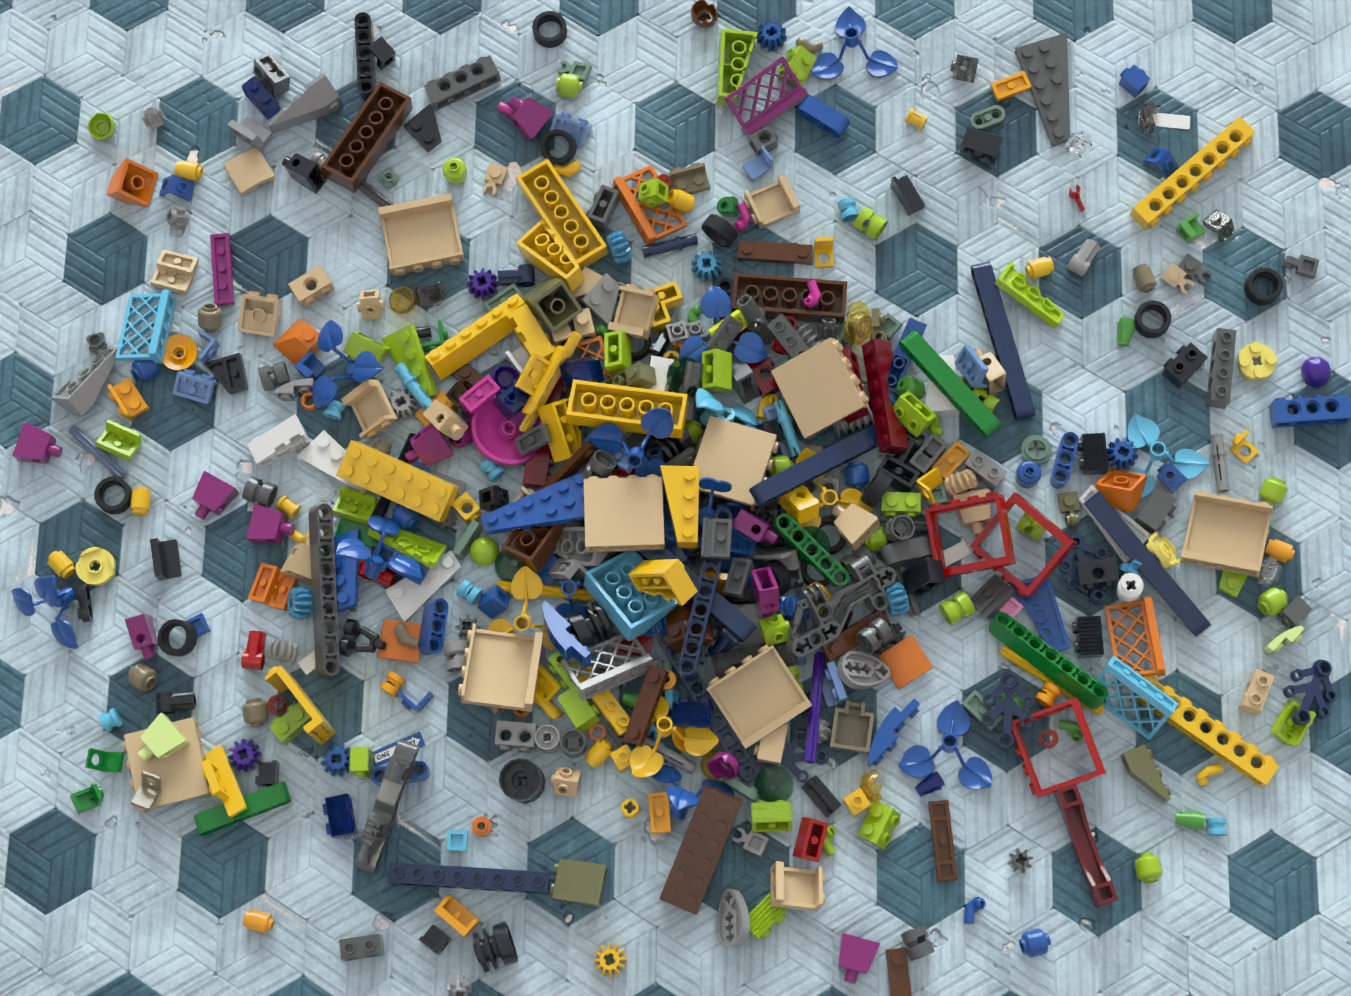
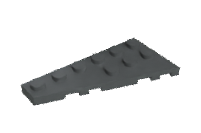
[1015,33,1070,147]

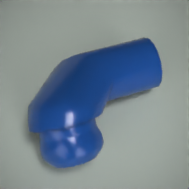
[964,897,986,924]

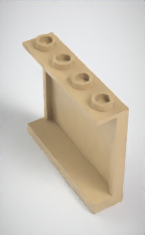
[378,193,465,276]
[771,338,869,439]
[693,416,779,511]
[584,474,664,552]
[1180,491,1273,577]
[458,623,543,712]
[706,644,812,749]
[122,717,212,814]

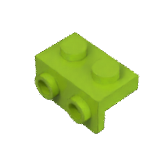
[777,45,817,87]
[96,420,142,461]
[332,486,377,525]
[1270,699,1316,747]
[857,800,901,850]

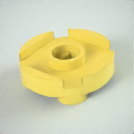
[1237,342,1277,381]
[1146,532,1181,569]
[76,547,116,586]

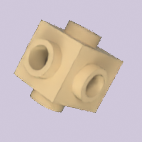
[357,289,385,320]
[550,767,581,798]

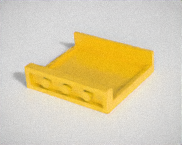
[264,665,337,745]

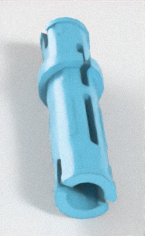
[394,363,432,411]
[773,399,802,457]

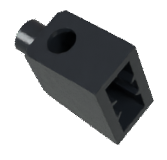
[282,153,327,194]

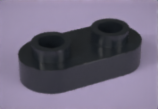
[75,584,93,623]

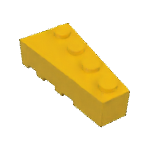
[516,219,585,292]
[660,465,700,549]

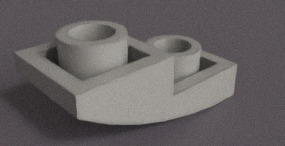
[665,320,707,344]
[275,378,315,401]

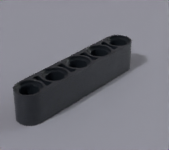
[354,12,376,101]

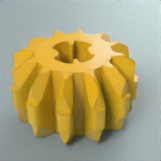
[593,942,627,978]

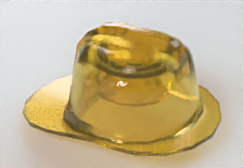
[844,301,873,345]

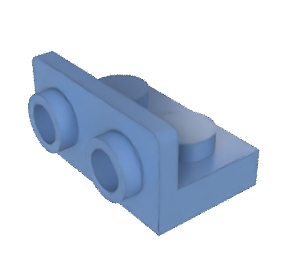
[550,112,592,147]
[955,345,989,388]
[172,369,218,404]
[822,661,847,707]

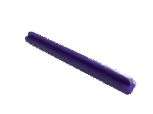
[804,652,825,764]

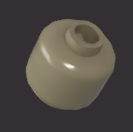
[198,303,222,333]
[128,663,157,692]
[242,698,269,728]

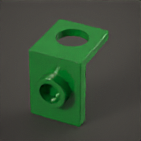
[422,320,448,352]
[85,748,124,772]

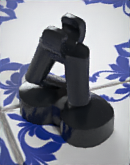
[339,618,387,657]

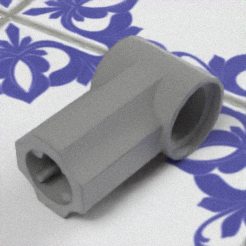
[1066,239,1100,277]

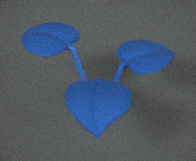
[811,6,898,79]
[678,286,767,366]
[312,320,384,409]
[588,408,674,488]
[698,477,748,530]
[335,515,422,581]
[534,555,610,618]
[11,575,79,649]
[899,700,992,790]
[652,764,735,820]

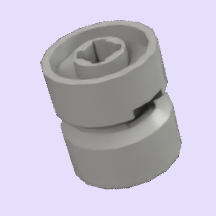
[443,640,469,672]
[534,724,561,754]

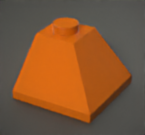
[106,158,158,207]
[273,318,320,365]
[1095,468,1147,512]

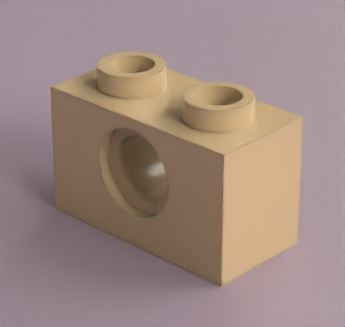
[288,265,335,308]
[1238,668,1275,716]

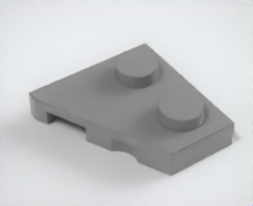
[581,273,620,326]

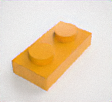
[990,71,1032,102]
[931,441,971,480]
[648,792,671,834]

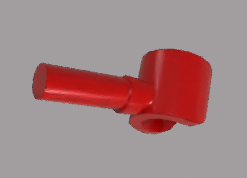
[1069,185,1085,212]

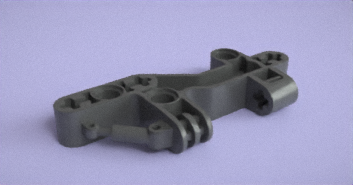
[785,555,896,657]
[355,739,419,875]

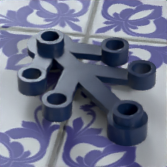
[1059,533,1107,605]
[1283,659,1337,726]
[982,671,1035,749]
[752,731,829,783]

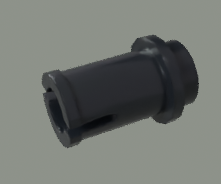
[415,325,432,338]

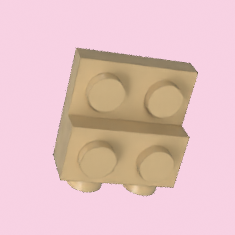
[237,291,283,337]

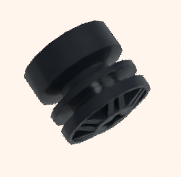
[644,429,694,463]
[565,601,613,648]
[499,758,546,804]
[472,921,519,973]

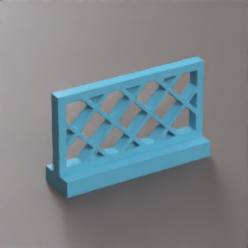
[115,290,176,363]
[1095,655,1179,741]

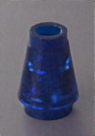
[915,771,946,797]

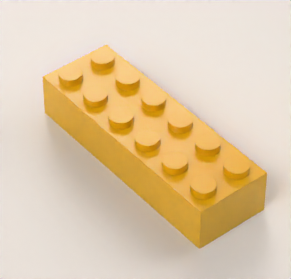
[516,159,608,270]
[566,379,689,439]
[336,440,460,522]

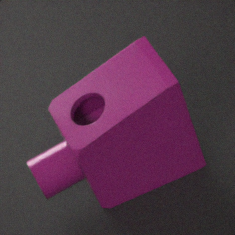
[507,96,553,141]
[12,422,63,464]
[405,422,454,466]
[192,471,239,520]
[246,504,295,544]
[732,509,779,545]
[751,567,779,618]
[125,614,158,660]
[838,933,880,984]

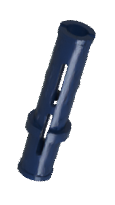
[641,233,698,258]

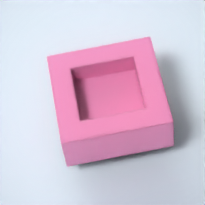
[998,597,1024,618]

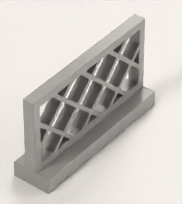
[561,634,653,701]

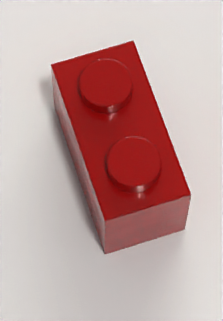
[792,817,829,862]

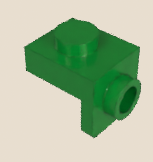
[70,782,104,814]

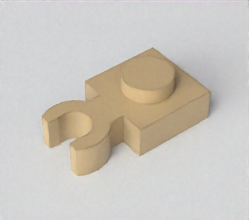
[483,163,508,198]
[1160,262,1195,294]

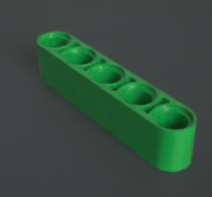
[773,513,849,587]
[194,782,292,836]

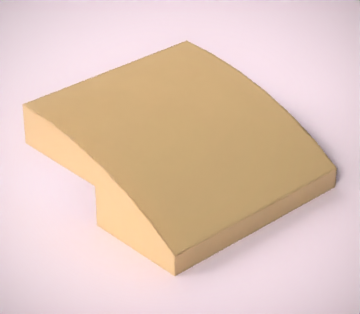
[223,148,275,195]
[150,249,199,295]

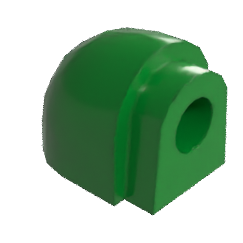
[717,196,739,217]

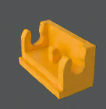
[434,895,480,938]

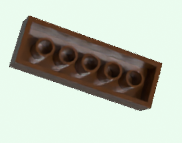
[321,82,413,193]
[731,273,848,324]
[659,784,743,915]

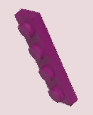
[210,233,235,307]

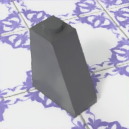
[726,344,760,405]

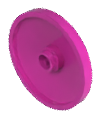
[470,392,542,466]

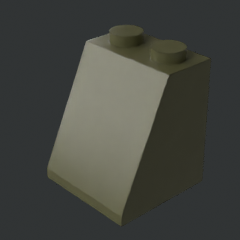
[521,276,583,333]
[549,858,608,908]

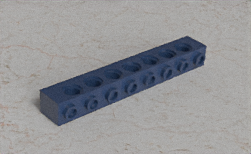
[387,862,551,894]

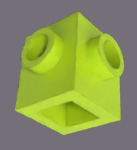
[638,178,669,208]
[759,614,791,646]

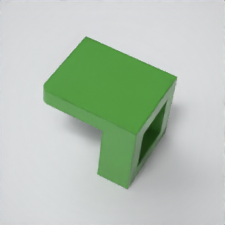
[1176,212,1205,245]

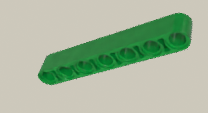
[899,330,1002,439]
[988,612,1108,709]

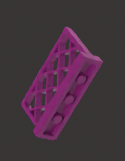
[724,57,808,136]

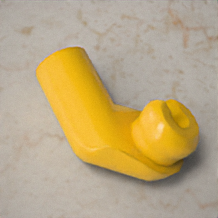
[287,529,309,544]
[1196,763,1223,786]

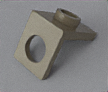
[131,770,161,811]

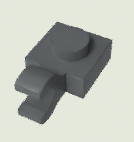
[1282,254,1319,279]

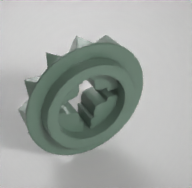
[1021,435,1052,465]

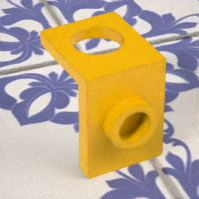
[814,237,834,268]
[1229,430,1259,464]
[916,467,944,504]

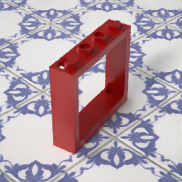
[925,492,1016,578]
[970,492,1077,597]
[1011,698,1106,798]

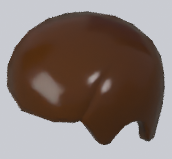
[691,0,718,28]

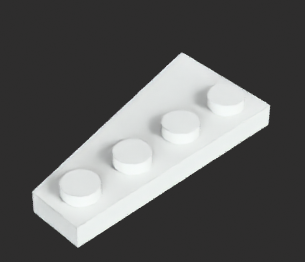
[297,430,369,494]
[1079,485,1151,563]
[385,550,462,622]

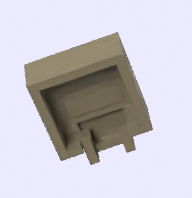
[829,700,874,755]

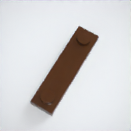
[737,240,813,265]
[538,440,599,491]
[821,610,891,662]
[623,666,669,747]
[928,800,958,882]
[885,948,912,996]

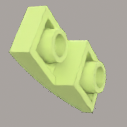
[1263,626,1304,655]

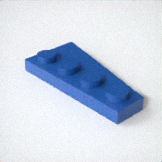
[334,528,361,612]
[1010,576,1071,652]

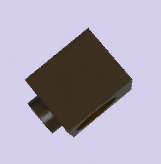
[446,379,473,408]

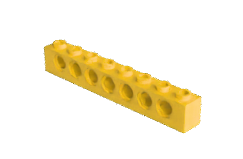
[1130,117,1256,230]
[1130,675,1279,788]

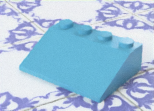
[584,551,678,642]

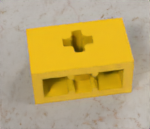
[778,485,820,525]

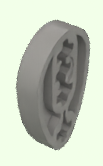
[837,651,891,689]
[716,889,750,948]

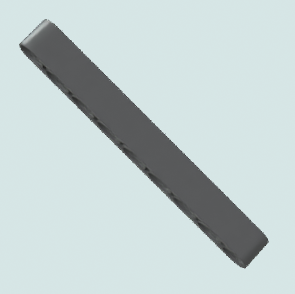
[308,503,340,677]

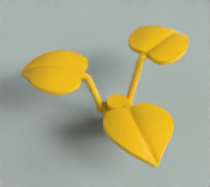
[793,448,873,537]
[487,566,572,650]
[630,696,719,778]

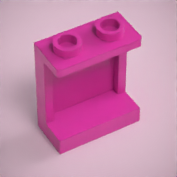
[459,374,501,420]

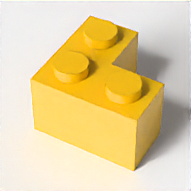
[651,281,683,334]

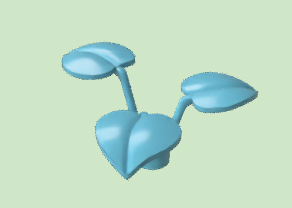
[696,388,759,426]
[1127,413,1209,498]

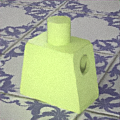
[138,712,189,761]

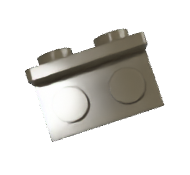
[669,163,710,195]

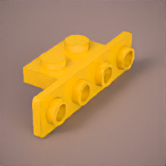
[515,345,567,416]
[534,663,564,720]
[574,665,630,736]
[201,745,247,818]

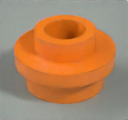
[472,816,492,837]

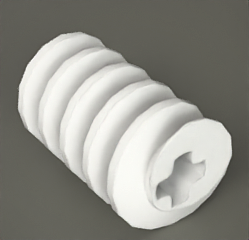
[1116,573,1144,603]

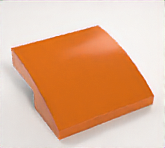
[248,562,299,612]
[377,619,421,664]
[878,635,933,690]

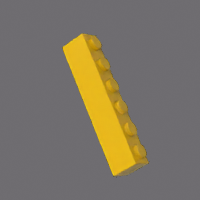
[424,293,526,381]

